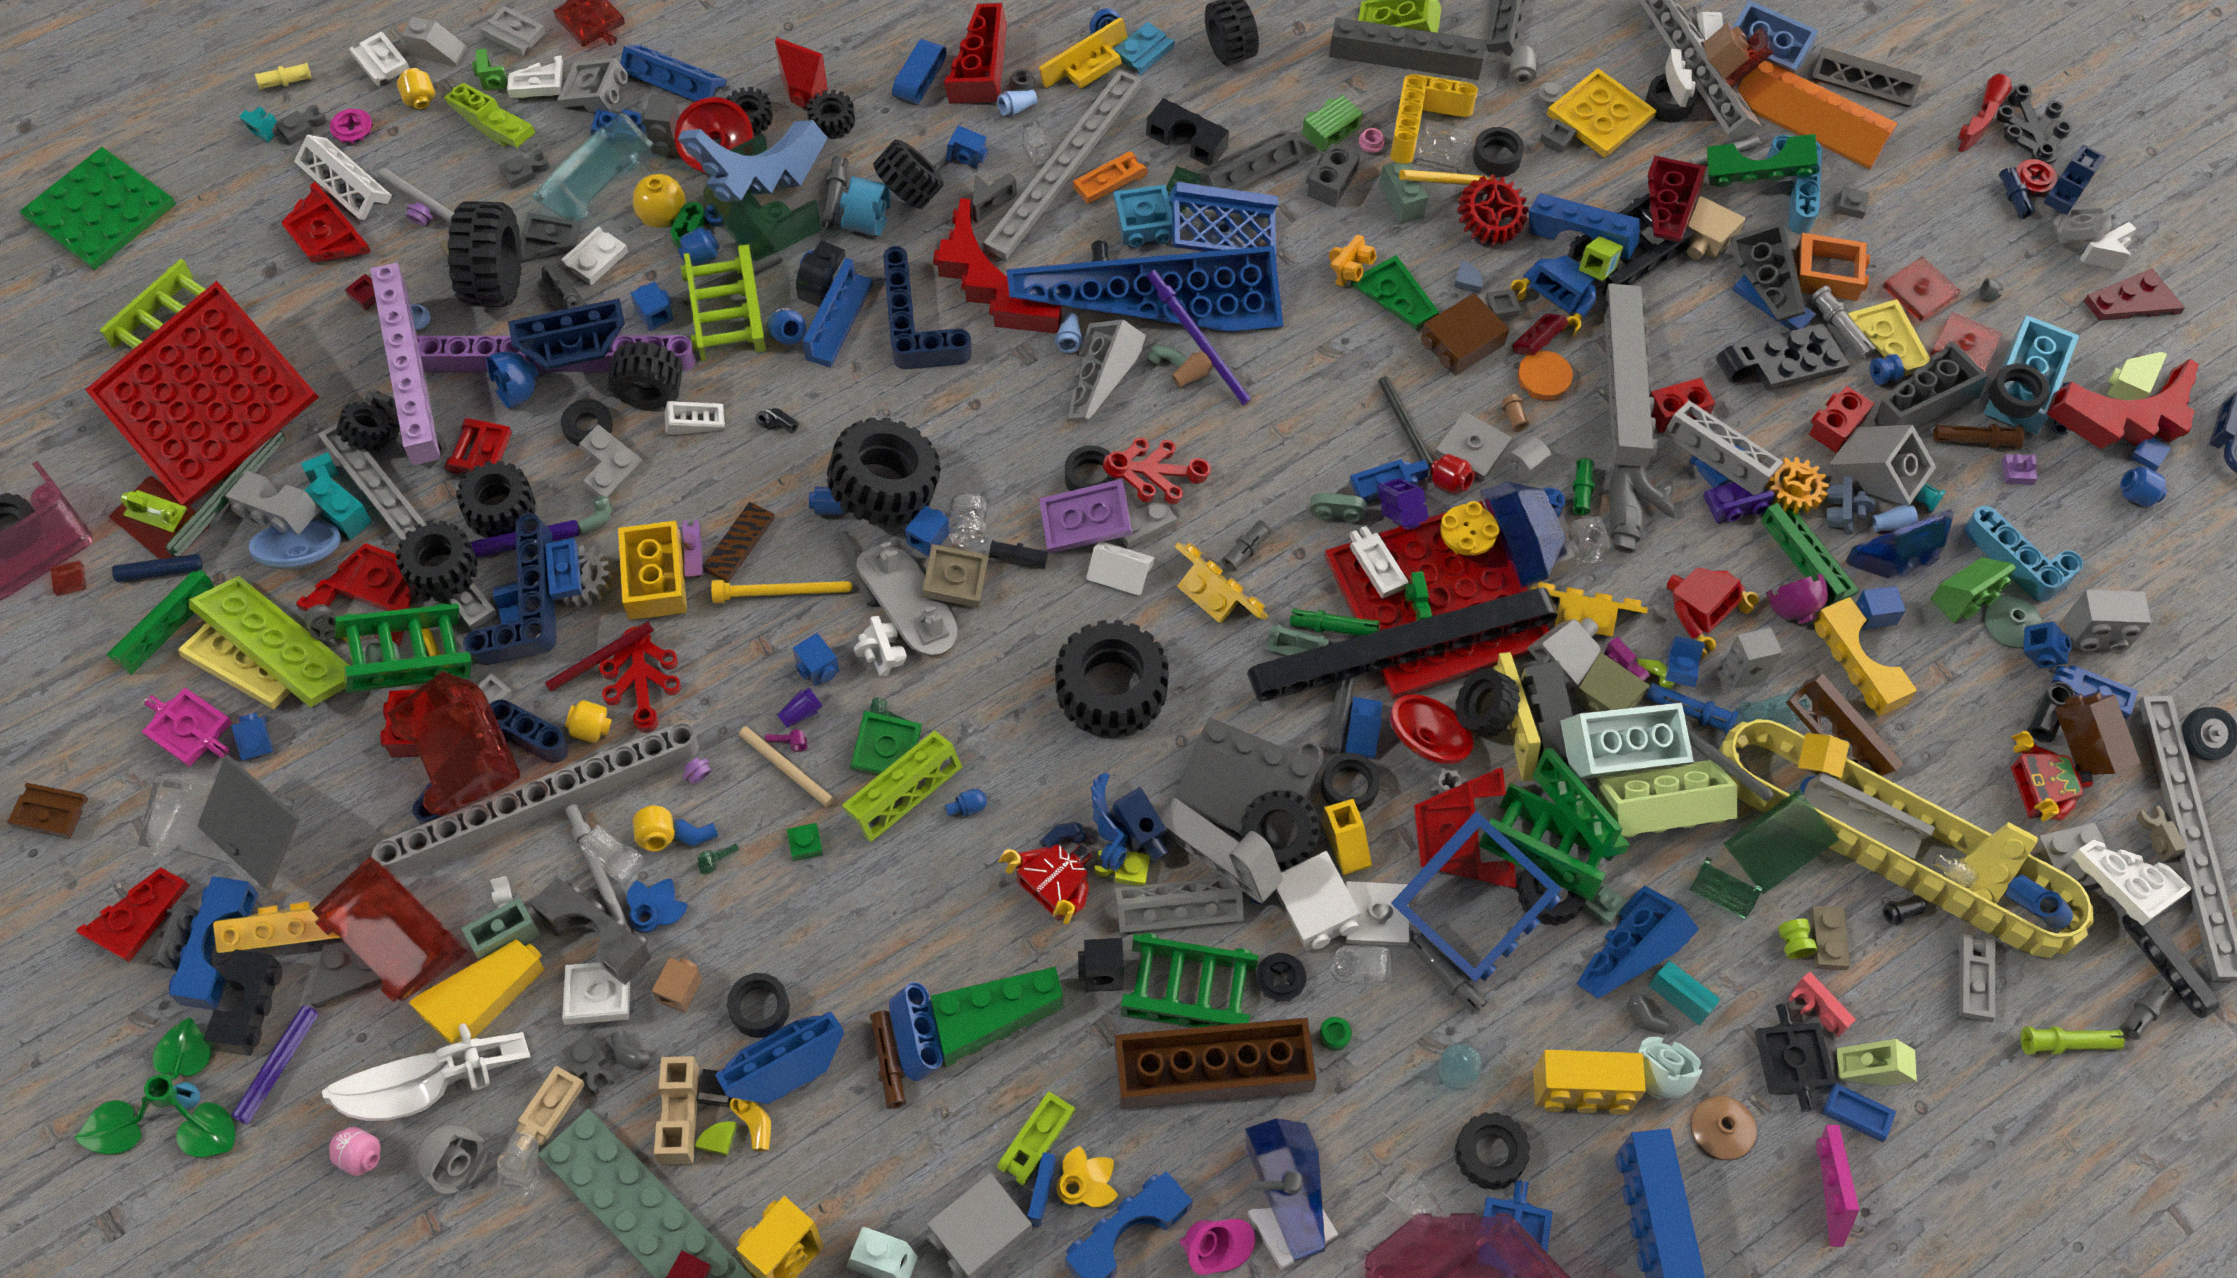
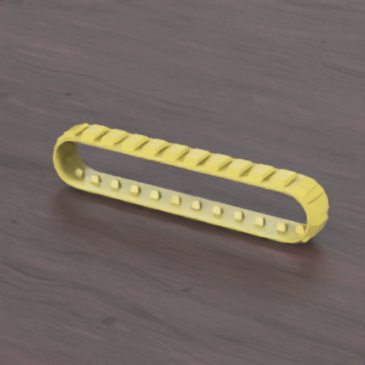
[1718,719,2094,958]

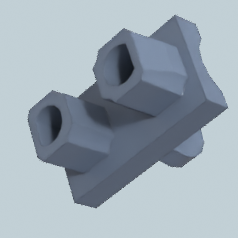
[1827,476,1875,534]

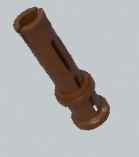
[1933,424,2024,450]

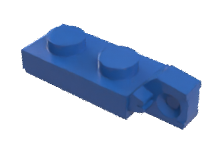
[1349,459,1429,502]

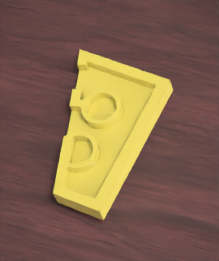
[1847,299,1930,376]
[1940,822,2038,904]

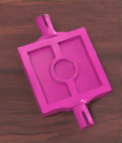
[141,687,232,768]

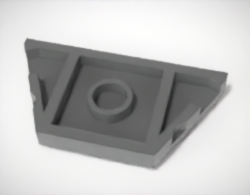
[311,889,395,1008]

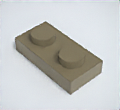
[1810,906,1850,970]

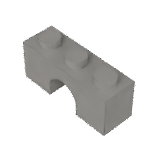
[225,471,320,535]

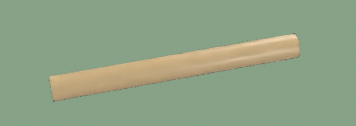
[739,726,834,807]

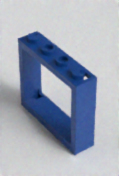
[1391,811,1562,982]

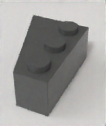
[1520,661,1573,767]

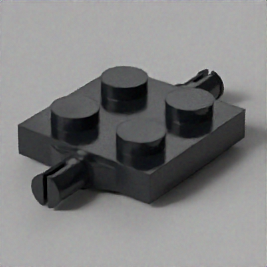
[1754,1003,1835,1113]

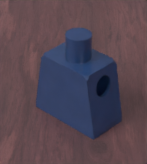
[1111,786,1169,863]

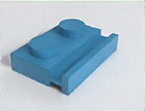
[1114,22,1175,75]

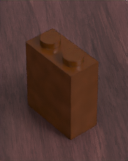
[1421,293,1509,376]
[2054,692,2141,775]

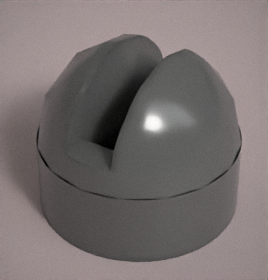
[1979,278,2003,301]

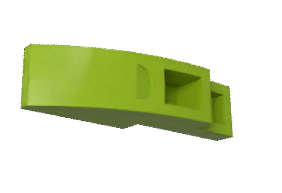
[444,82,536,148]

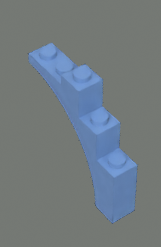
[678,120,828,202]

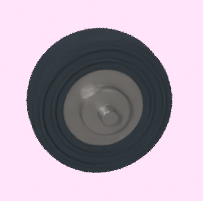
[2182,707,2237,761]

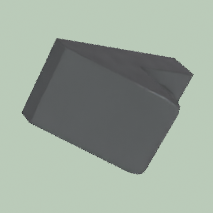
[972,173,1017,223]

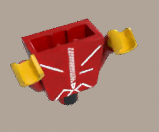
[1666,567,1759,658]
[998,845,1092,925]

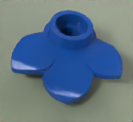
[626,878,688,933]

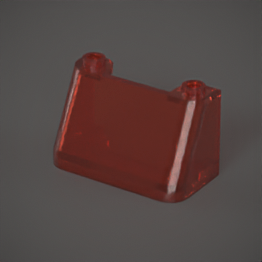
[388,671,520,815]
[311,856,468,1002]

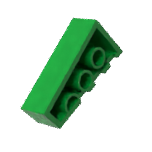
[931,966,1063,1068]

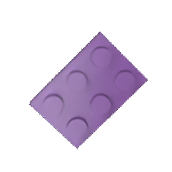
[1039,479,1133,554]

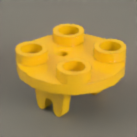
[1440,501,1499,556]

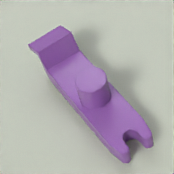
[682,519,703,578]

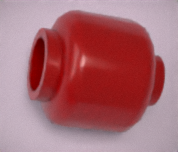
[1430,454,1474,495]

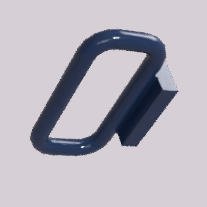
[2209,391,2237,473]

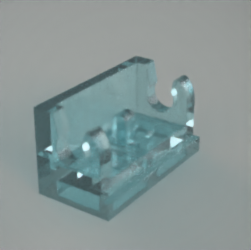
[1735,687,1810,725]

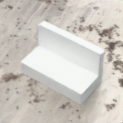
[1086,542,1155,595]

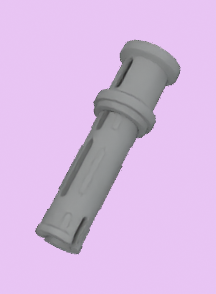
[1809,286,1876,359]

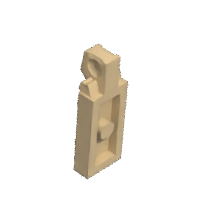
[511,1066,585,1158]

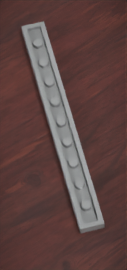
[983,70,1142,260]
[318,422,497,631]
[2138,696,2237,981]

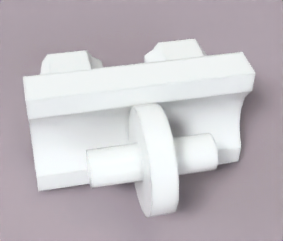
[854,616,907,677]

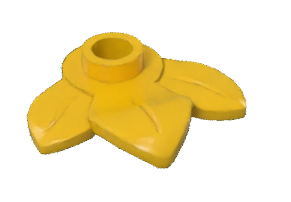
[1056,1146,1118,1208]

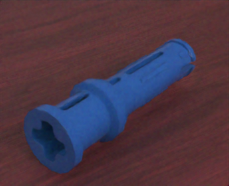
[1646,682,1739,735]

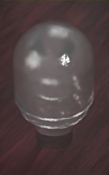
[1933,854,1977,888]

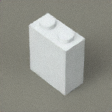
[1274,851,1362,951]

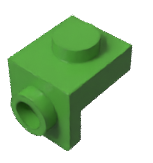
[472,48,508,90]

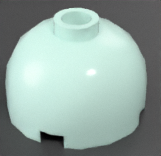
[1637,1037,1703,1099]

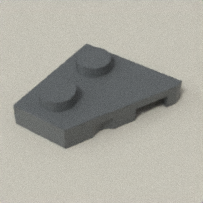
[520,213,582,263]

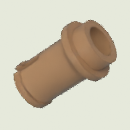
[1502,394,1529,432]

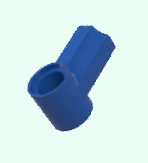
[2005,874,2073,929]

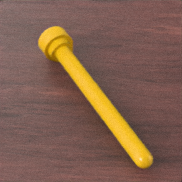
[711,580,853,604]

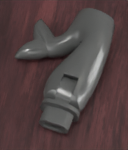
[1609,465,1675,553]

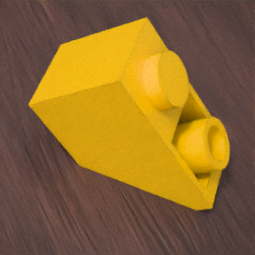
[1321,799,1372,876]

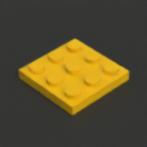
[1546,68,1657,158]

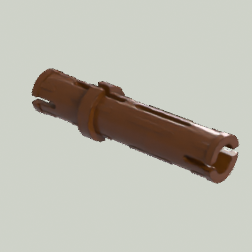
[869,1010,907,1109]

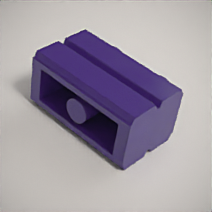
[1377,478,1429,529]

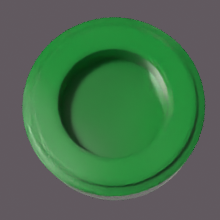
[1319,1017,1352,1051]

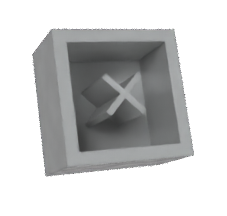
[2064,590,2151,652]

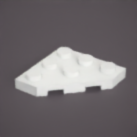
[2071,840,2192,926]

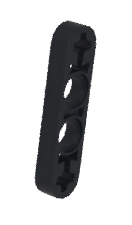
[2122,914,2219,1018]

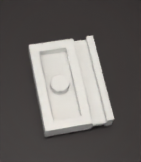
[349,32,410,86]
[561,226,628,286]

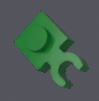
[1405,571,1432,621]

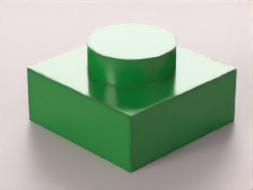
[786,822,823,861]

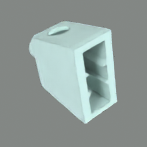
[846,1227,918,1278]

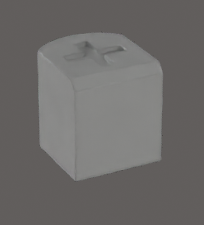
[1506,436,1551,483]

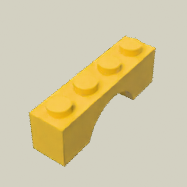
[1813,597,1917,717]

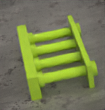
[680,244,767,361]
[99,259,230,349]

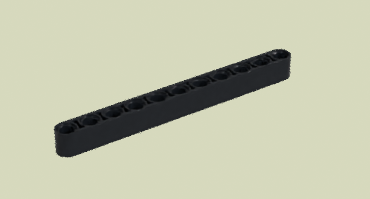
[1247,587,1558,702]

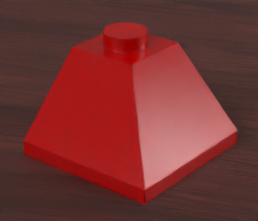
[775,37,828,108]

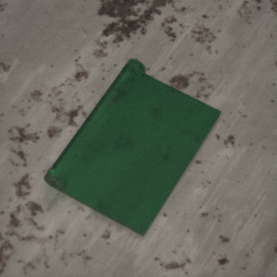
[1723,789,1839,894]

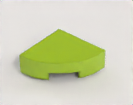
[695,1121,738,1157]

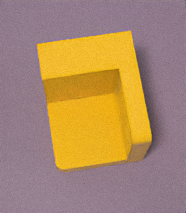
[1798,733,1849,778]

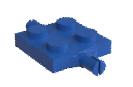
[1476,1180,1553,1278]

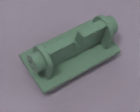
[1266,625,1330,656]

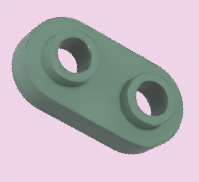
[1310,493,1367,522]

